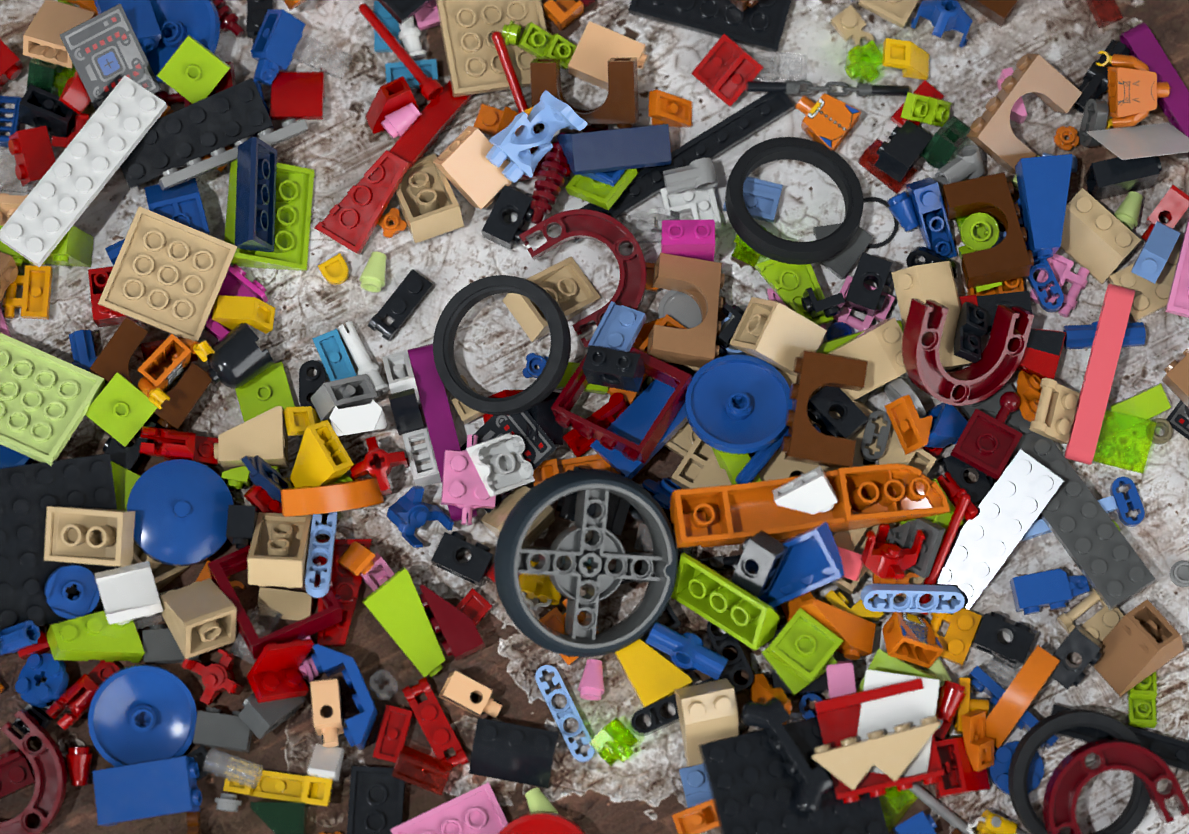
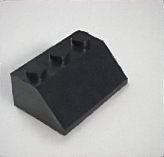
[469,718,558,789]

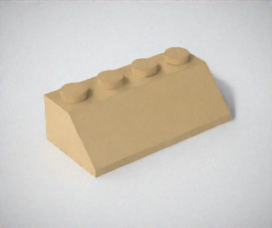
[891,261,972,371]

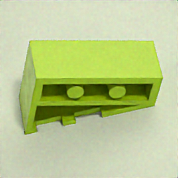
[0,226,94,267]
[46,610,145,663]

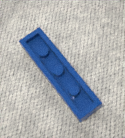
[967,666,1059,749]

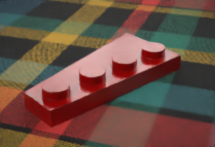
[314,150,411,254]
[317,539,373,647]

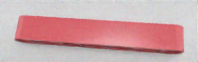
[1064,284,1135,465]

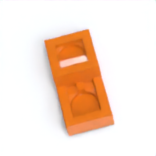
[962,709,995,771]

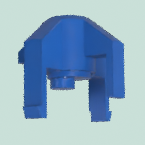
[911,0,973,48]
[387,486,454,548]

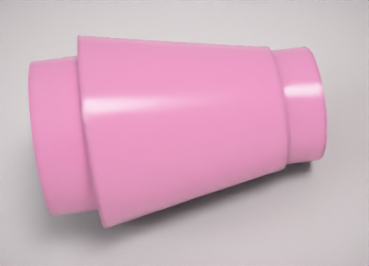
[381,103,421,139]
[578,659,605,701]

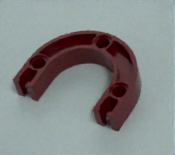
[519,209,647,350]
[902,299,1034,406]
[0,709,67,834]
[1043,739,1189,834]

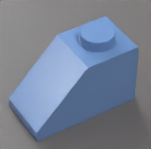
[1131,221,1181,284]

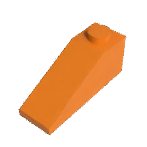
[796,598,876,660]

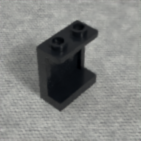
[556,466,630,535]

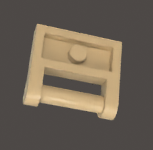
[1030,378,1080,444]
[1057,588,1124,642]

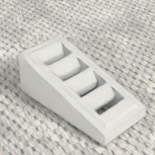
[402,428,441,487]

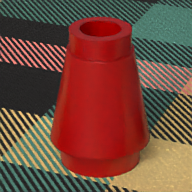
[936,680,966,723]
[66,747,93,786]

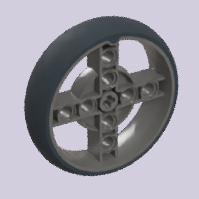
[494,469,678,657]

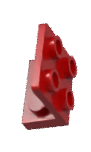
[247,639,314,703]

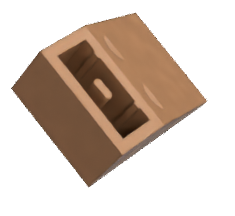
[1092,599,1184,697]

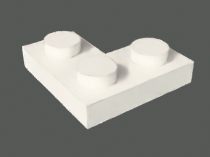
[660,188,722,231]

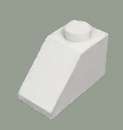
[382,351,421,404]
[773,466,838,515]
[307,744,345,782]

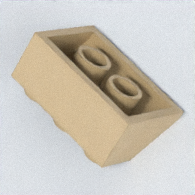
[1060,188,1141,285]

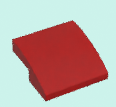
[691,34,763,107]
[270,72,325,120]

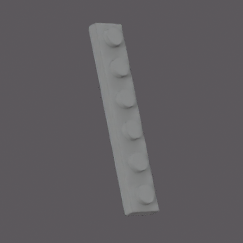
[158,118,308,191]

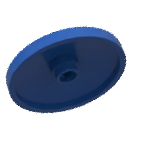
[143,0,220,84]
[685,355,793,454]
[126,459,234,566]
[88,664,197,767]

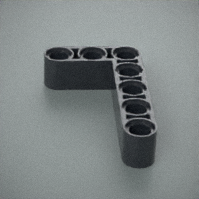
[631,621,754,736]

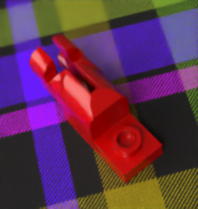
[139,426,219,466]
[46,660,120,731]

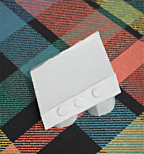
[329,400,387,436]
[466,432,535,497]
[95,561,164,625]

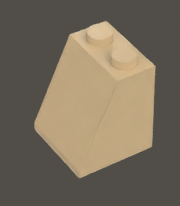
[729,297,827,376]
[214,406,289,471]
[480,485,555,546]
[160,578,236,659]

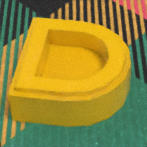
[318,253,349,285]

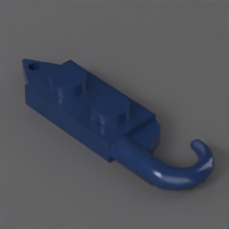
[241,455,313,517]

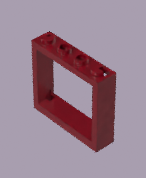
[551,347,692,463]
[208,545,344,660]

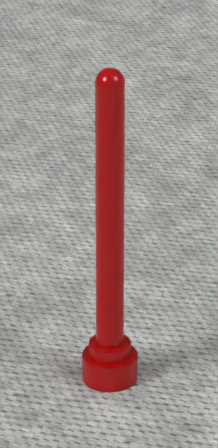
[359,3,443,101]
[492,31,540,151]
[919,493,971,615]

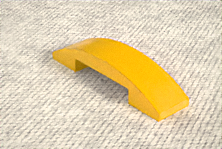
[223,764,333,807]

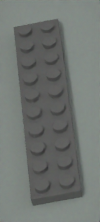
[960,381,1155,611]

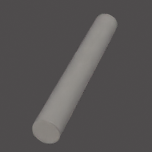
[908,782,978,834]

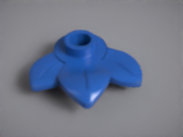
[642,478,681,510]

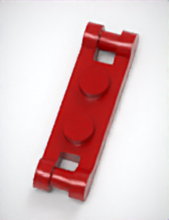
[402,677,469,775]

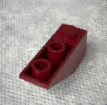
[418,585,485,661]

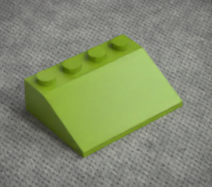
[224,159,314,271]

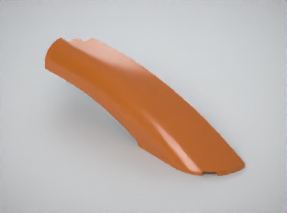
[670,464,950,548]

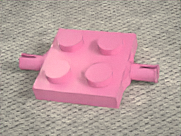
[441,435,496,525]

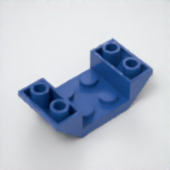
[144,178,210,235]
[311,644,378,751]

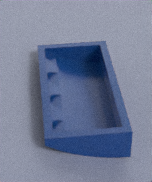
[590,379,688,479]
[755,522,844,608]

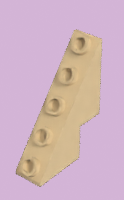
[812,716,941,790]

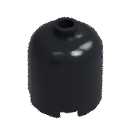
[207,323,274,389]

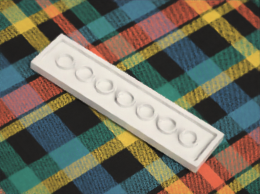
[0,75,168,267]

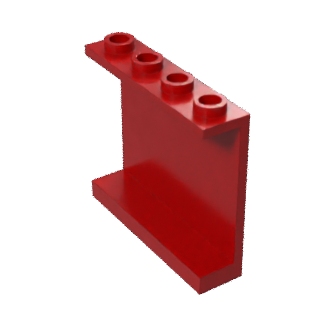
[814,678,945,804]

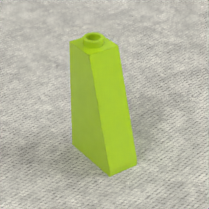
[362,567,445,677]

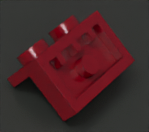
[0,749,35,799]

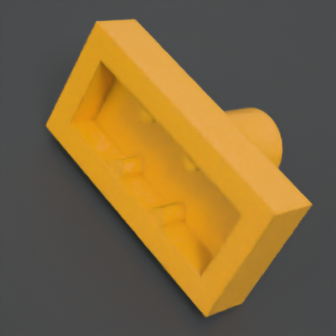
[954,677,989,735]

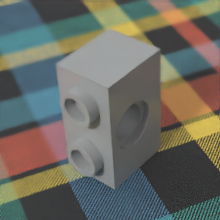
[310,374,377,421]

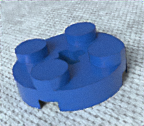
[45,564,100,619]
[15,653,69,708]
[989,742,1044,796]

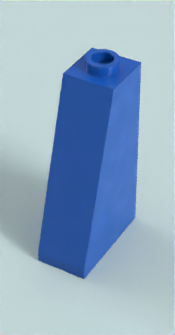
[1015,154,1073,259]

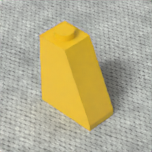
[290,420,354,488]
[614,639,692,708]

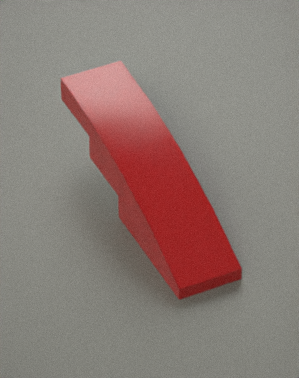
[390,80,472,171]

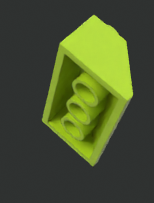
[671,553,780,650]

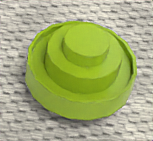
[960,213,999,251]

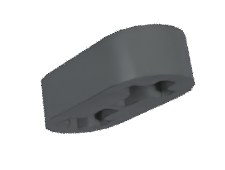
[1079,99,1109,147]
[860,410,891,462]

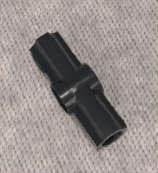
[1072,39,1131,113]

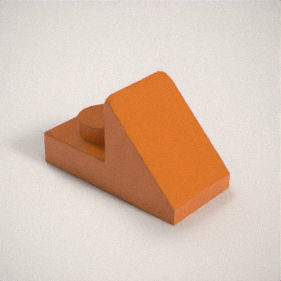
[649,89,692,127]
[473,104,519,136]
[884,395,933,455]
[672,799,720,834]

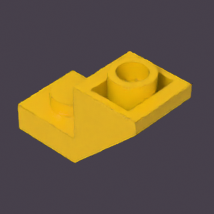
[882,38,929,80]
[212,295,276,334]
[283,406,325,436]
[822,589,884,621]

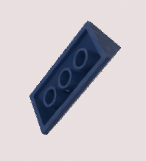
[557,124,672,175]
[235,137,277,252]

